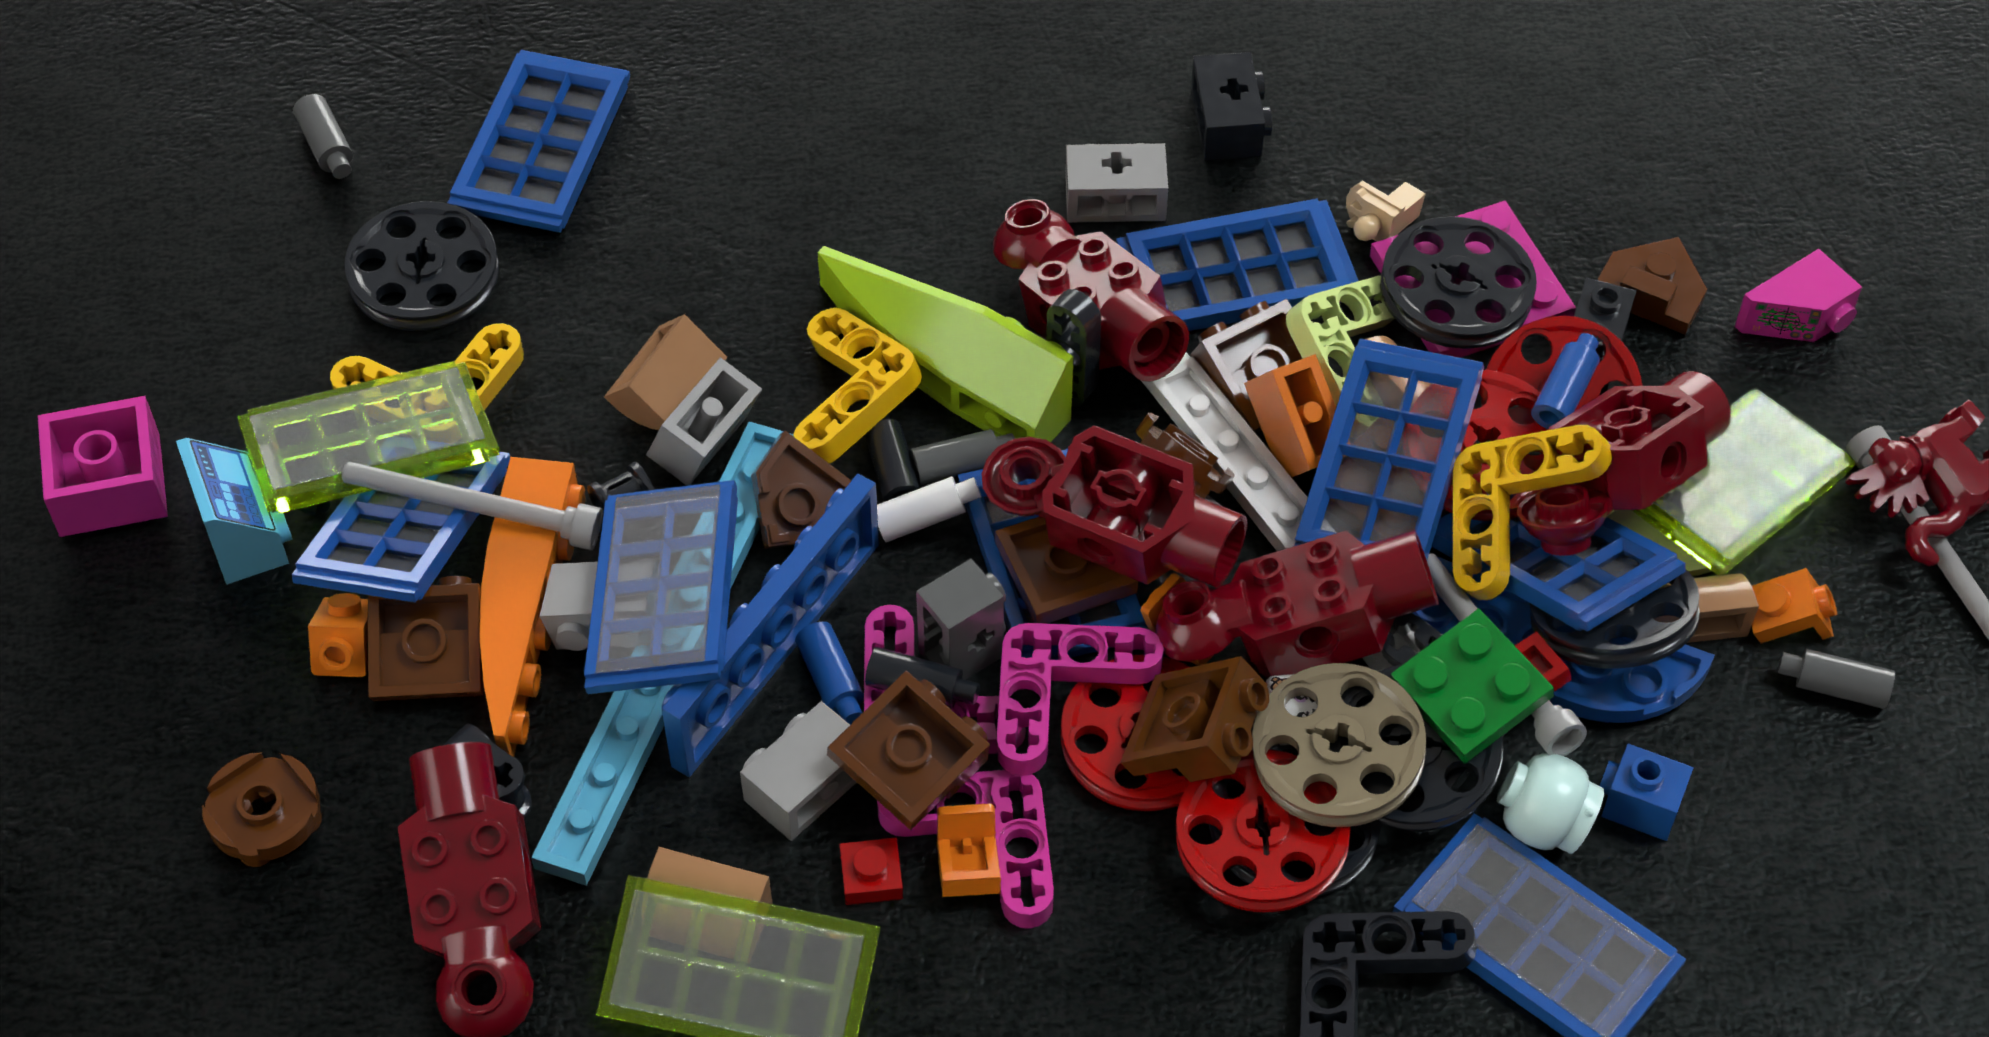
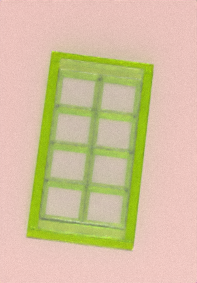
[237,361,500,513]
[1632,389,1855,576]
[596,875,881,1037]

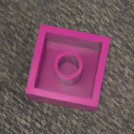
[38,396,168,537]

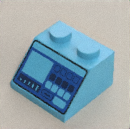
[176,438,293,584]

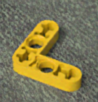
[793,308,922,463]
[330,323,523,445]
[1453,425,1612,600]

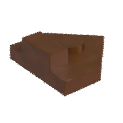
[1597,237,1707,335]
[751,430,852,549]

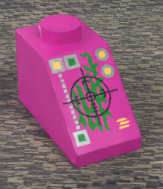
[1735,249,1862,342]

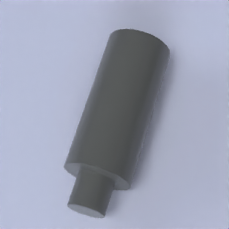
[293,94,353,179]
[909,429,1015,486]
[1777,648,1895,709]

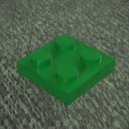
[1391,608,1554,764]

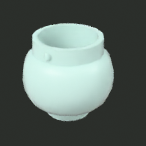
[1497,753,1604,854]

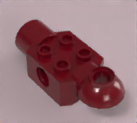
[993,199,1189,382]
[1517,371,1731,556]
[981,425,1247,588]
[1155,530,1439,679]
[398,742,541,1037]

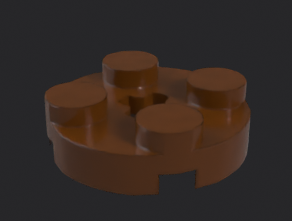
[1135,413,1235,499]
[202,752,322,867]

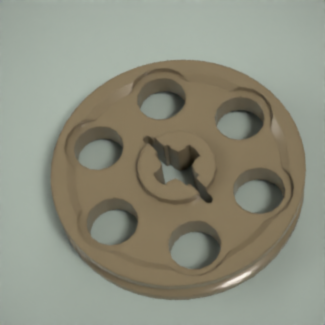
[1252,663,1426,827]

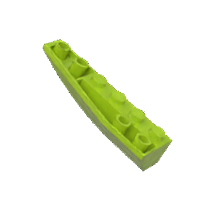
[818,246,1073,442]

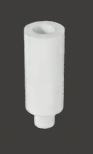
[877,476,981,543]

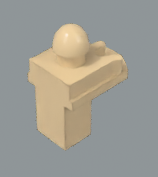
[1346,181,1426,242]

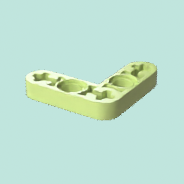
[1286,276,1400,439]

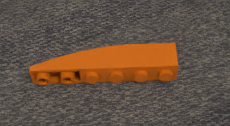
[479,457,585,757]

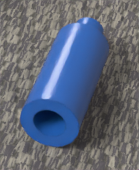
[1531,333,1600,429]
[795,621,864,725]

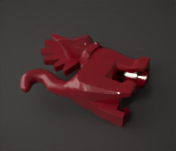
[1845,400,1989,566]

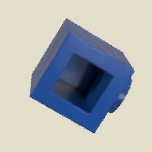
[1600,744,1694,841]

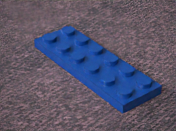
[661,474,879,778]

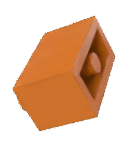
[1244,354,1351,477]

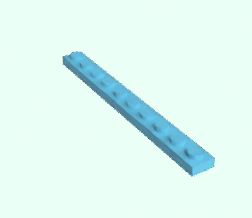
[531,422,794,886]

